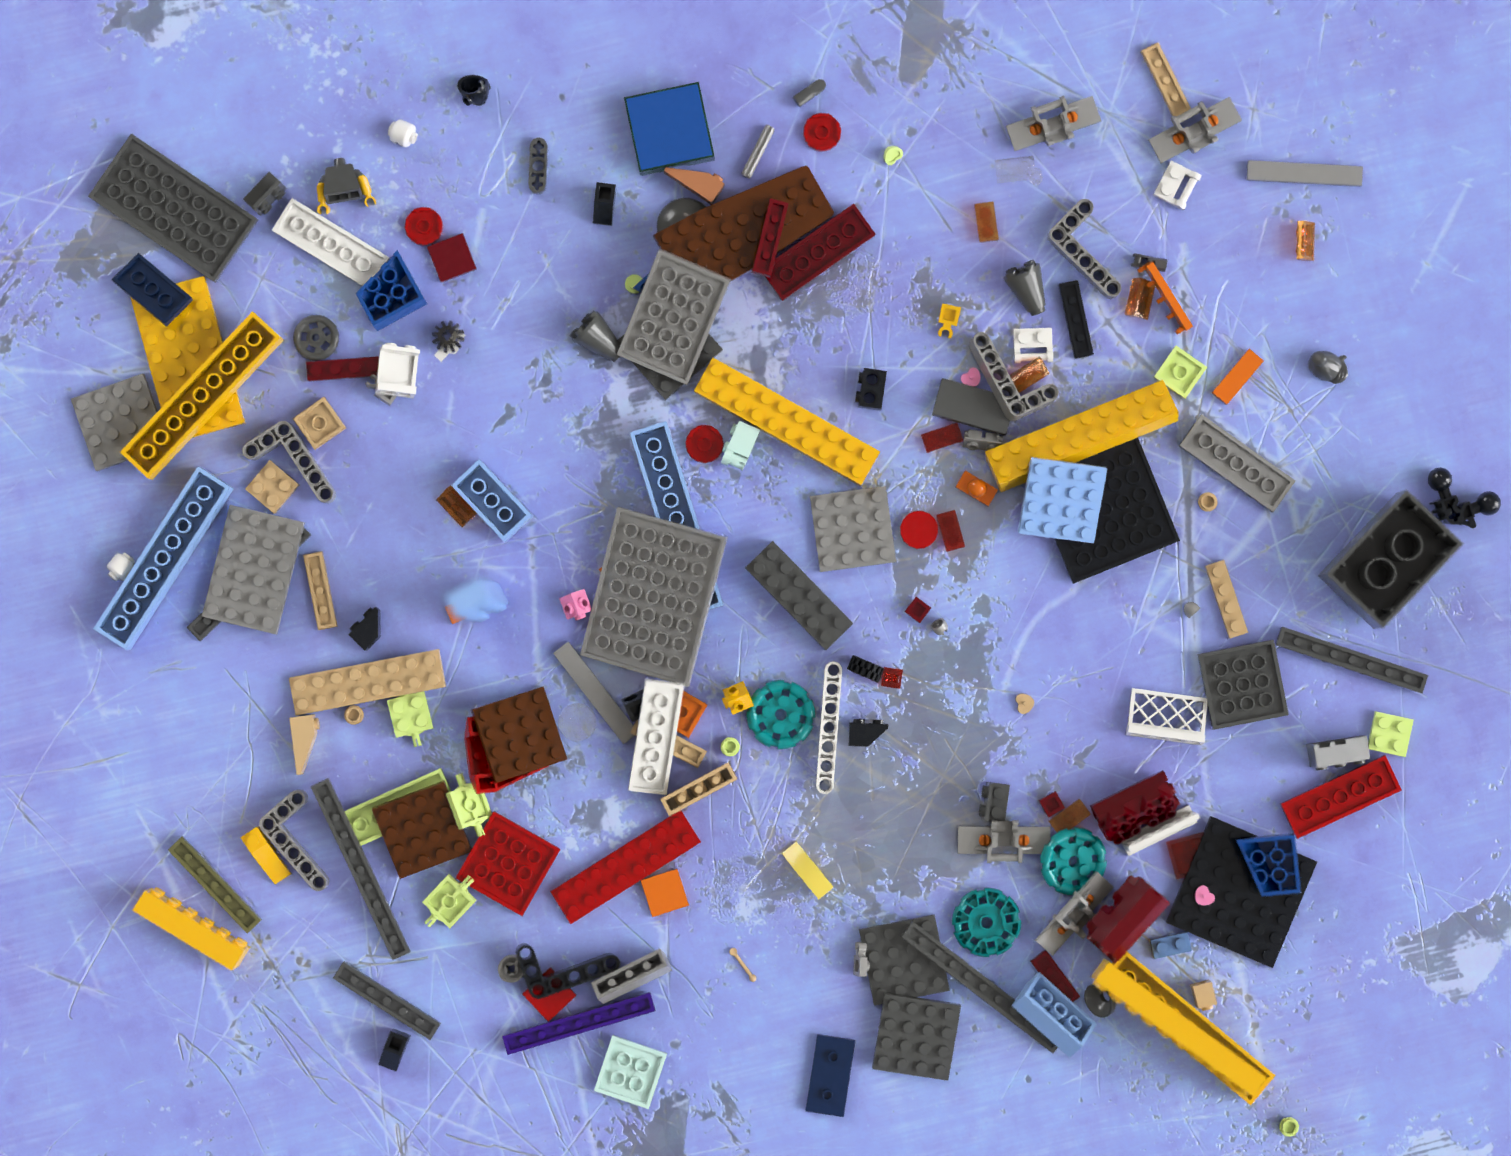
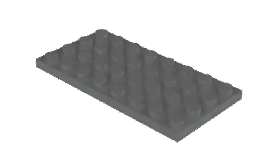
[88,134,258,283]

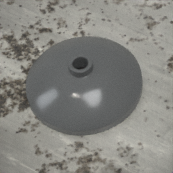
[657,198,706,233]

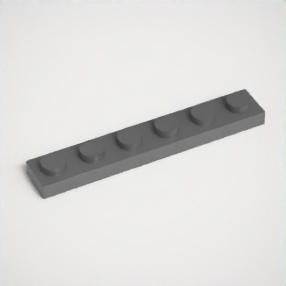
[333,961,441,1040]

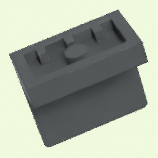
[243,172,287,216]
[979,782,1010,822]

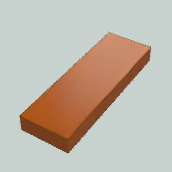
[1212,349,1264,405]

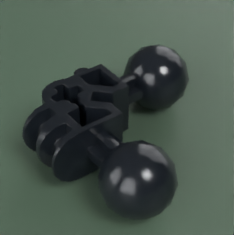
[1428,467,1501,528]

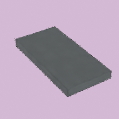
[932,378,1014,436]

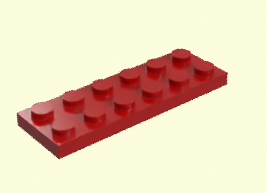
[1280,755,1402,839]

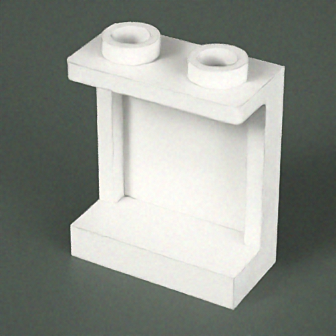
[375,343,420,398]

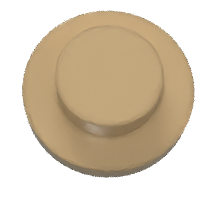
[1198,492,1218,512]
[344,705,364,725]

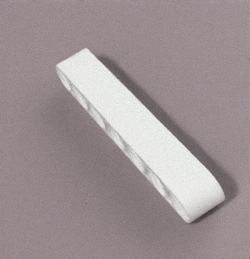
[816,661,842,794]

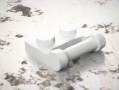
[1153,160,1201,210]
[1013,328,1053,363]

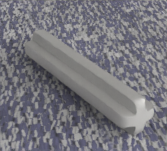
[742,125,774,179]

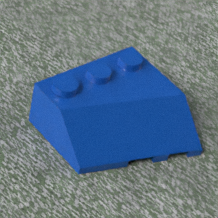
[355,250,427,331]
[1236,833,1301,896]

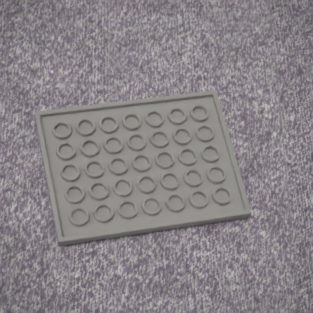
[580,507,728,687]

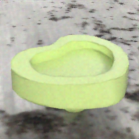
[883,146,903,165]

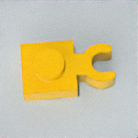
[938,303,961,339]

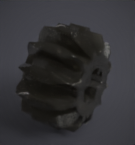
[432,321,465,353]

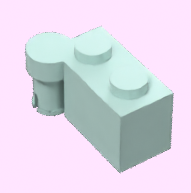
[721,421,760,471]

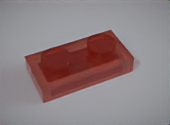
[921,423,963,453]
[936,510,965,552]

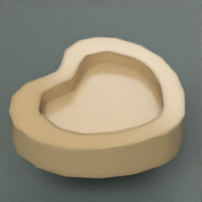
[1015,694,1034,714]

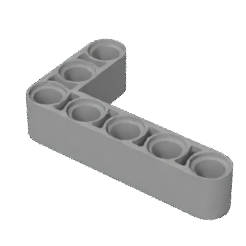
[1048,199,1121,299]
[969,332,1059,421]
[242,421,336,503]
[259,789,329,891]

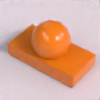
[956,471,998,506]

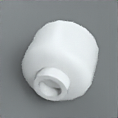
[388,119,418,147]
[107,553,135,582]

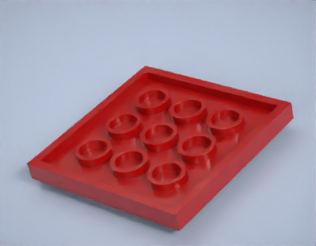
[456,811,561,916]

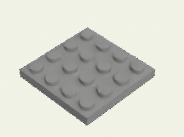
[71,373,158,471]
[810,486,896,572]

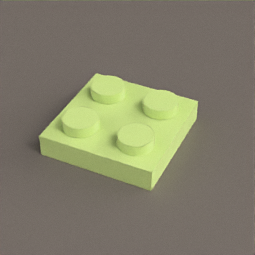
[1153,346,1207,399]
[1368,711,1414,757]

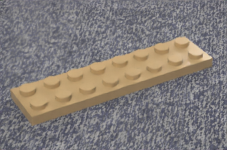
[289,649,446,715]

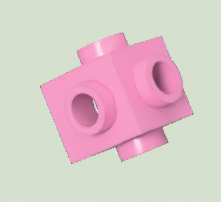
[559,589,592,621]

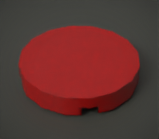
[803,113,841,152]
[405,207,443,246]
[686,425,724,463]
[900,511,938,549]

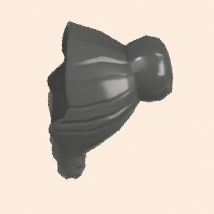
[1308,351,1348,384]

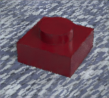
[904,597,931,623]
[1038,791,1065,818]

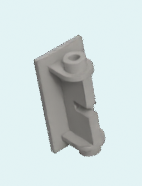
[962,429,1003,451]

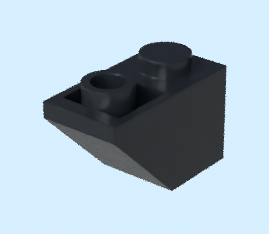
[593,182,617,226]
[348,607,381,651]
[848,719,888,747]
[378,1028,411,1071]

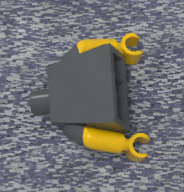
[317,158,376,215]

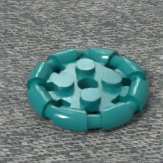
[746,680,816,749]
[1040,827,1107,895]
[952,888,1021,957]

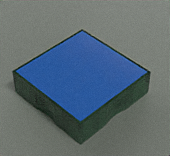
[624,82,715,176]

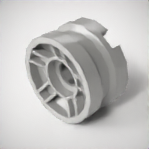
[498,955,523,983]

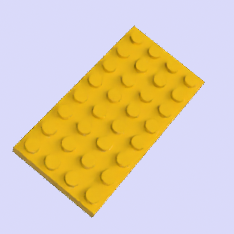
[130,276,245,438]

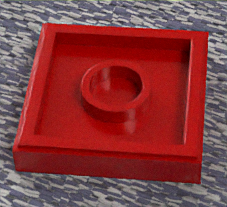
[522,967,577,1022]

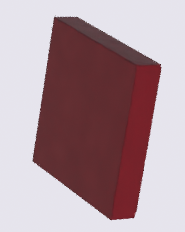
[427,233,477,283]

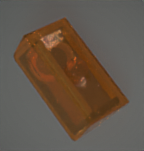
[1125,278,1155,320]
[436,486,477,527]

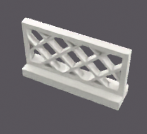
[1126,688,1208,745]
[1122,805,1200,856]

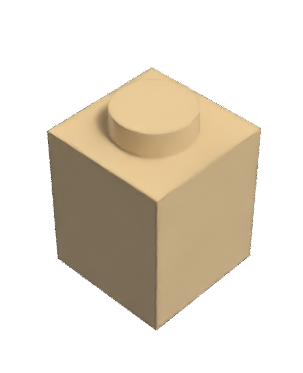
[1190,980,1217,1011]

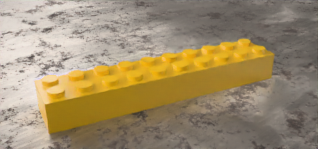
[120,311,284,480]
[694,358,880,486]
[985,380,1178,492]
[1111,952,1275,1105]
[1091,958,1268,1097]

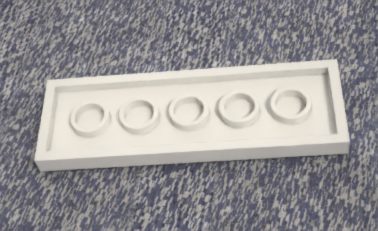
[272,198,390,286]
[628,679,684,795]

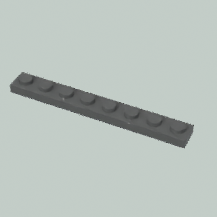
[1275,627,1428,693]

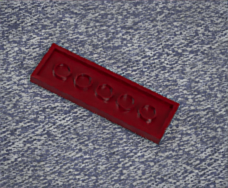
[765,204,876,301]

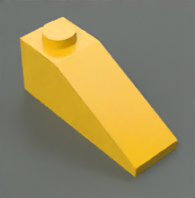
[240,826,291,884]

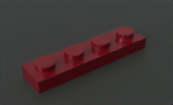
[751,198,789,278]
[306,356,379,382]

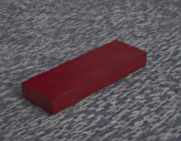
[1030,950,1080,1002]

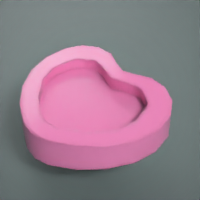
[961,367,980,387]
[1195,885,1215,905]

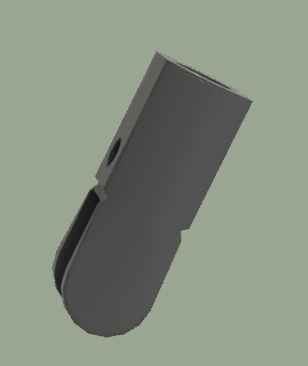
[793,79,826,107]
[1131,254,1167,272]

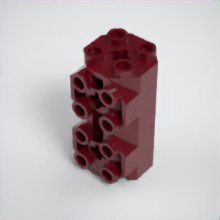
[1090,770,1180,844]
[1086,876,1170,963]

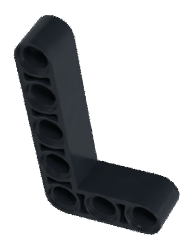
[515,943,620,999]

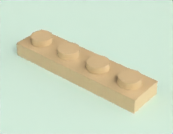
[1205,560,1248,639]

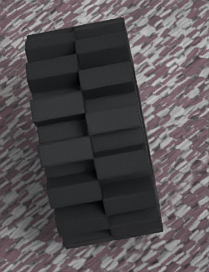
[847,655,884,683]

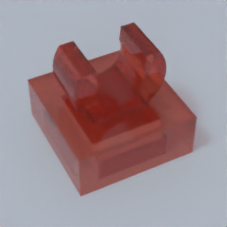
[881,667,903,689]

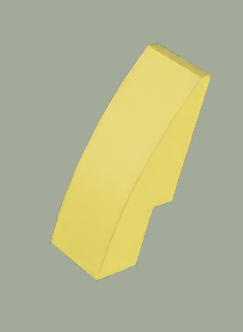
[782,841,833,899]

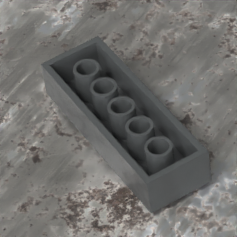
[745,541,854,651]

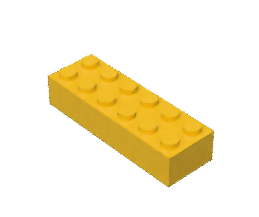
[132,887,250,971]

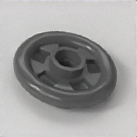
[293,315,339,361]

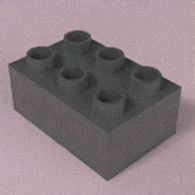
[1318,490,1463,629]

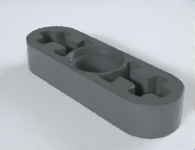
[528,138,548,194]

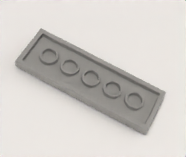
[1179,414,1295,512]

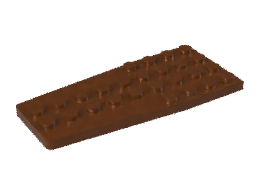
[653,166,834,282]

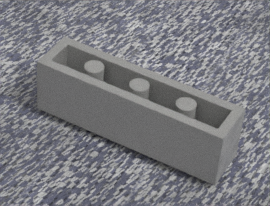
[591,949,672,1004]

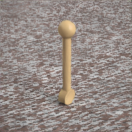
[729,948,757,982]

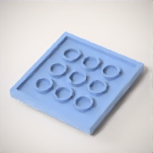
[1018,457,1107,543]

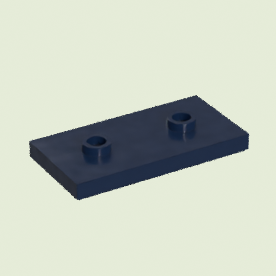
[111,253,193,327]
[805,1034,855,1117]

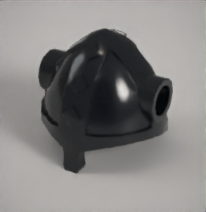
[457,75,491,106]

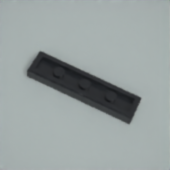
[1059,280,1094,359]

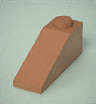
[664,167,725,205]

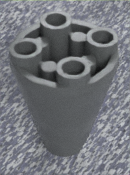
[1004,260,1045,316]
[570,311,621,362]

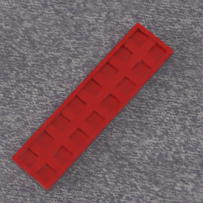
[550,810,701,924]

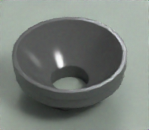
[1084,984,1116,1018]

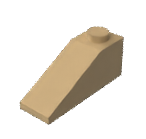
[289,714,320,775]

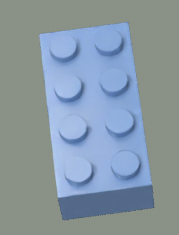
[451,459,533,542]
[1012,972,1097,1058]

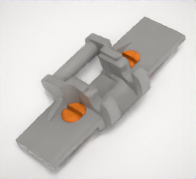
[1006,96,1101,151]
[1149,97,1242,163]
[958,820,1050,863]
[1035,871,1114,956]

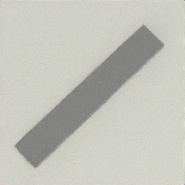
[1247,160,1363,187]
[553,642,635,744]

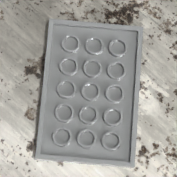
[617,249,731,385]
[202,505,305,634]

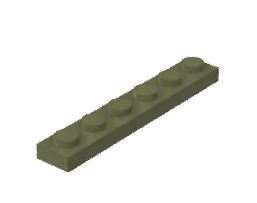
[168,836,262,933]

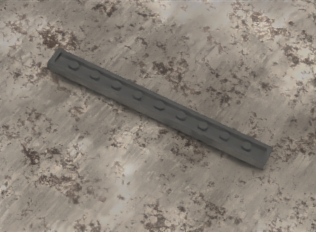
[311,778,411,960]
[900,921,1058,1053]

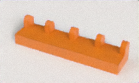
[1137,262,1193,334]

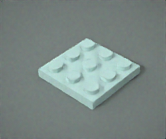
[594,1035,667,1109]

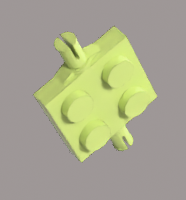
[387,691,434,747]
[446,773,492,837]
[422,874,477,928]

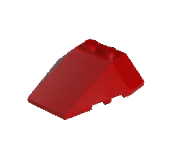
[464,717,548,794]

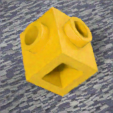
[722,681,754,714]

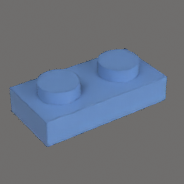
[1150,931,1192,959]

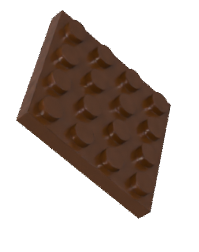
[471,686,567,783]
[372,780,472,879]

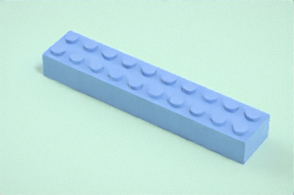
[630,421,724,610]
[94,467,234,650]
[445,577,509,622]

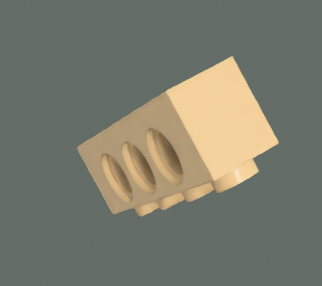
[660,762,738,816]

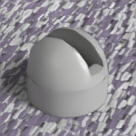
[1184,602,1200,618]
[931,618,948,635]

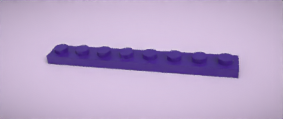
[502,992,656,1055]

